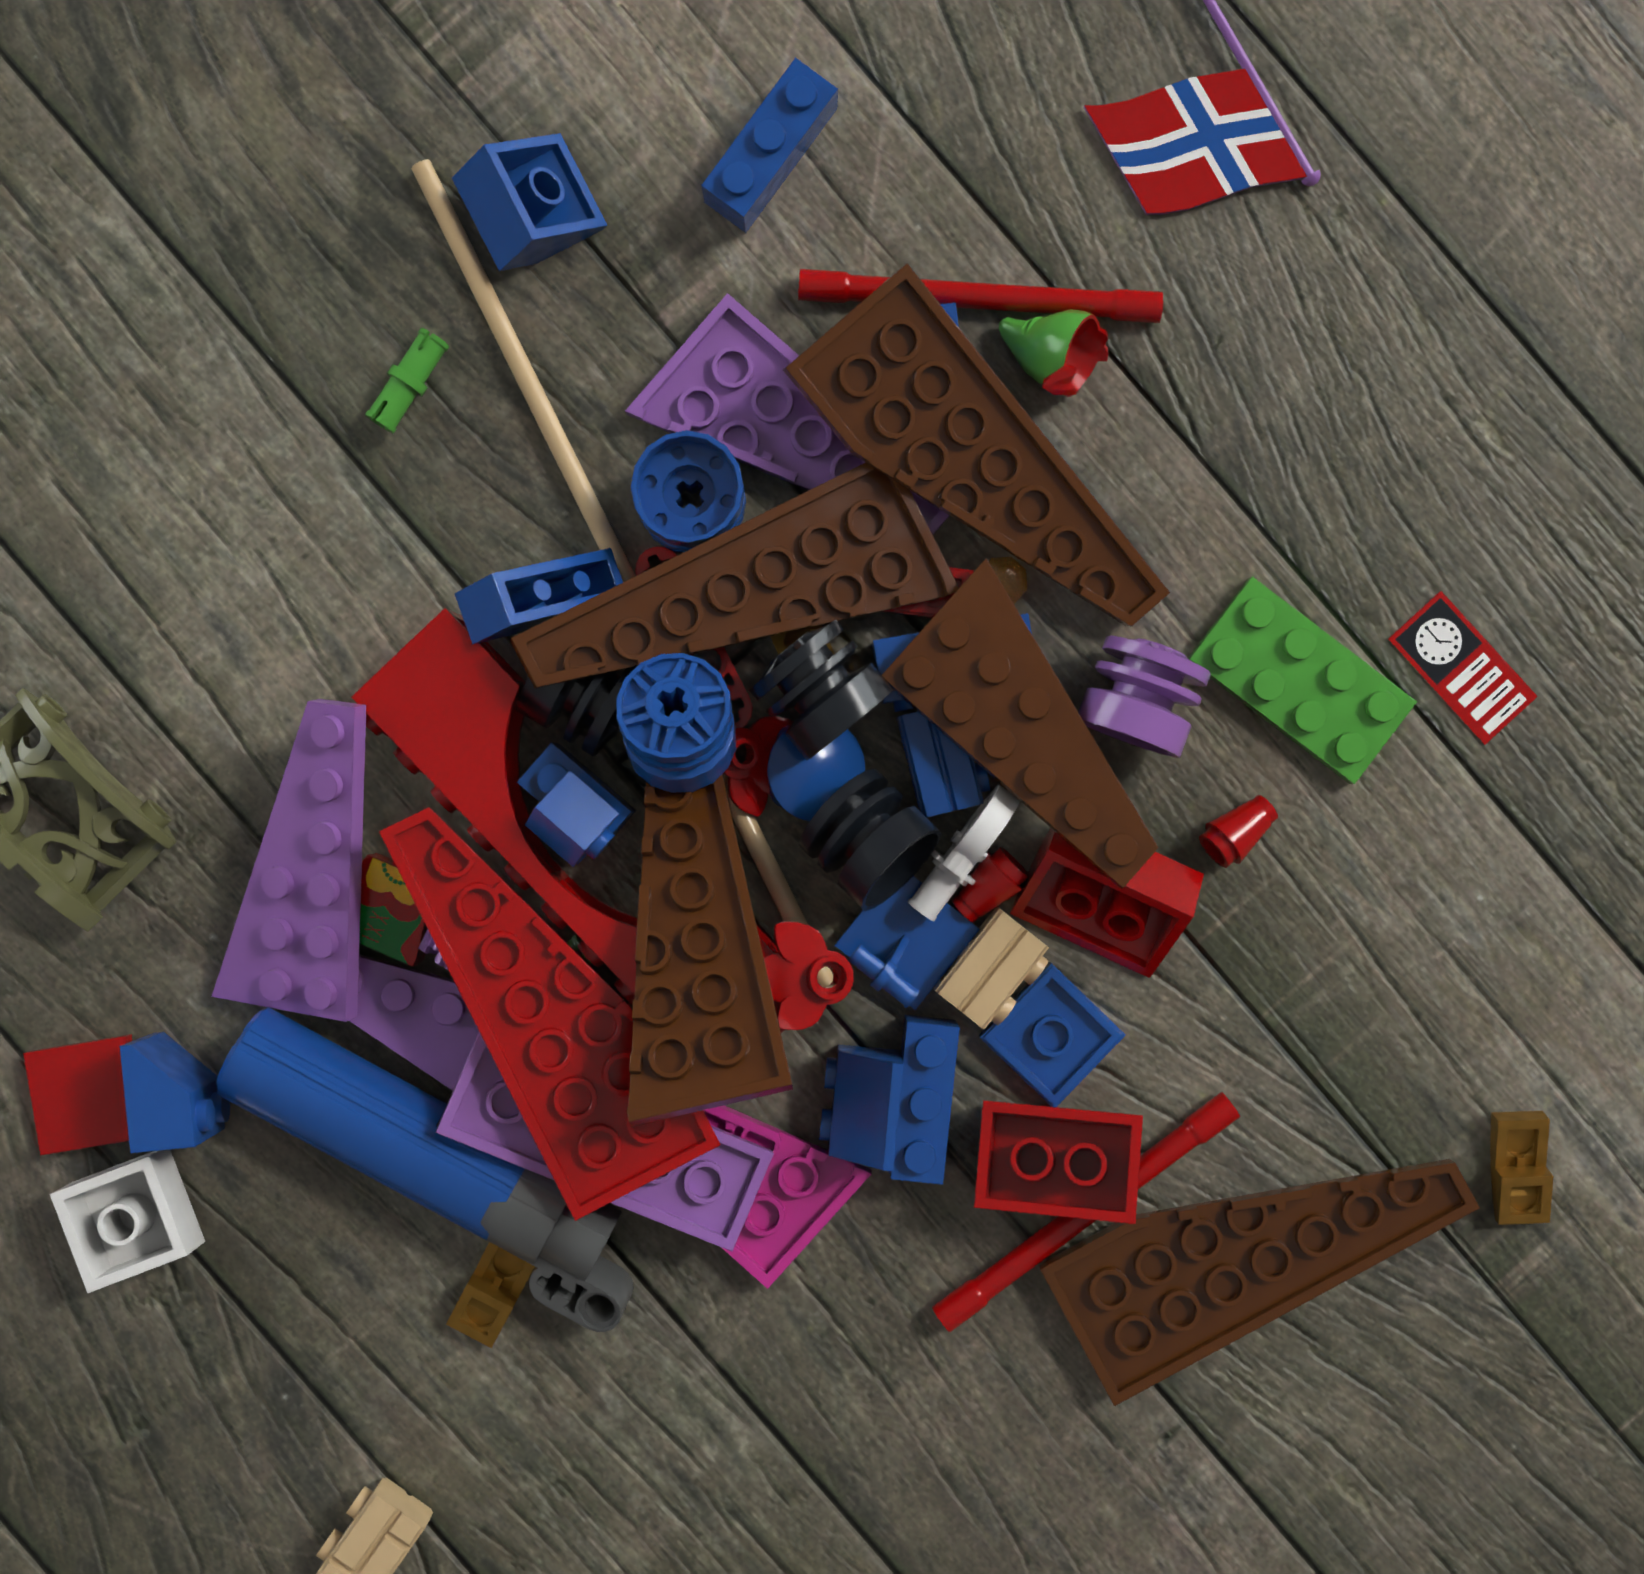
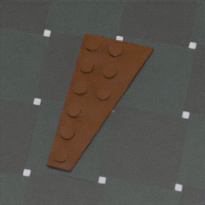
[882,558,1159,889]

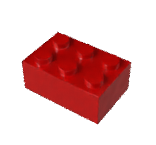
[974,1100,1143,1224]

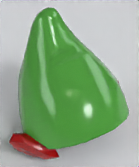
[999,309,1108,397]

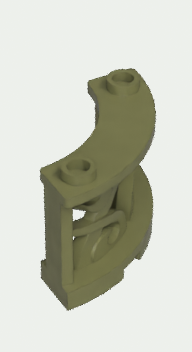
[0,688,177,932]

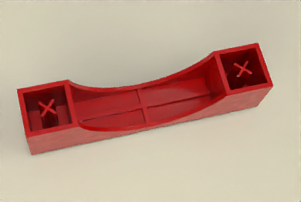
[351,608,785,1033]

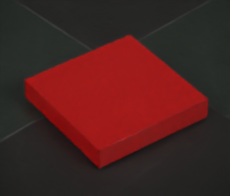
[23,1034,133,1156]

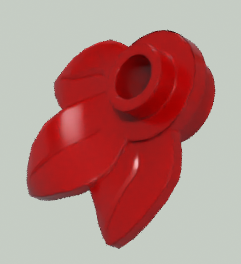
[723,716,793,817]
[764,921,854,1030]

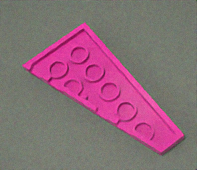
[703,1105,872,1289]

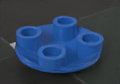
[767,725,865,821]

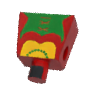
[360,853,428,967]

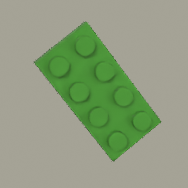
[1188,576,1417,784]

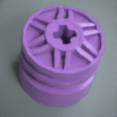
[1078,635,1211,758]

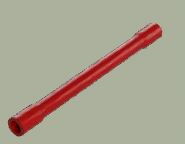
[798,269,1163,323]
[932,1092,1241,1332]

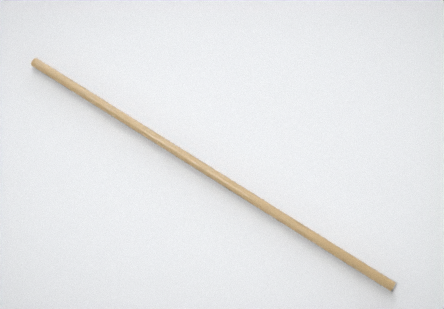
[411,159,833,988]

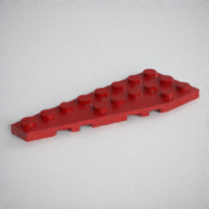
[379,807,720,1221]

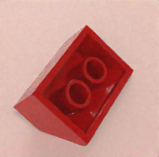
[1010,828,1204,978]

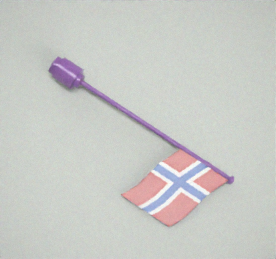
[1083,0,1321,215]

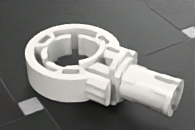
[908,784,1020,922]

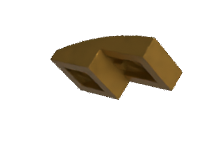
[1490,1111,1554,1225]
[446,1242,535,1348]

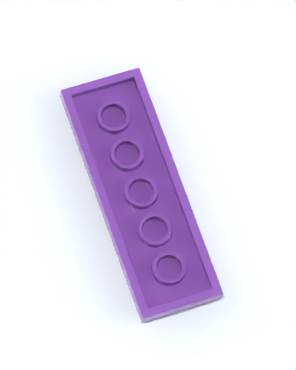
[436,1032,774,1251]

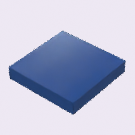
[978,962,1126,1107]

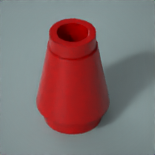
[1199,795,1278,868]
[952,847,1029,923]

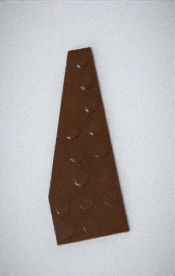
[783,263,1170,627]

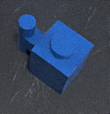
[525,771,619,867]

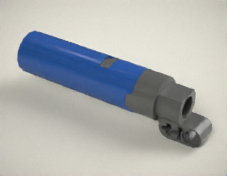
[216,1007,634,1332]

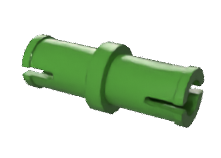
[365,328,449,434]

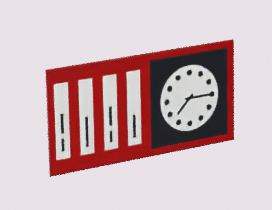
[1388,591,1538,745]

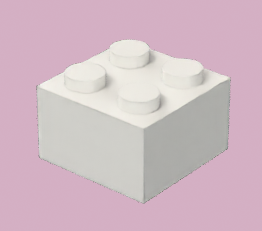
[50,1150,205,1293]

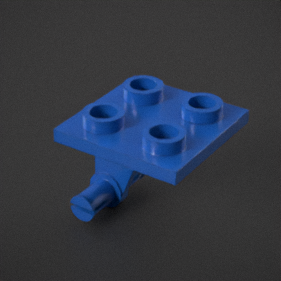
[834,876,980,1010]

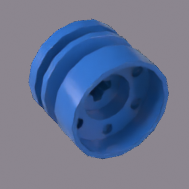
[631,430,747,554]
[616,653,736,793]

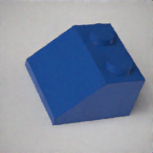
[452,133,607,271]
[120,1032,230,1153]
[819,1044,904,1171]

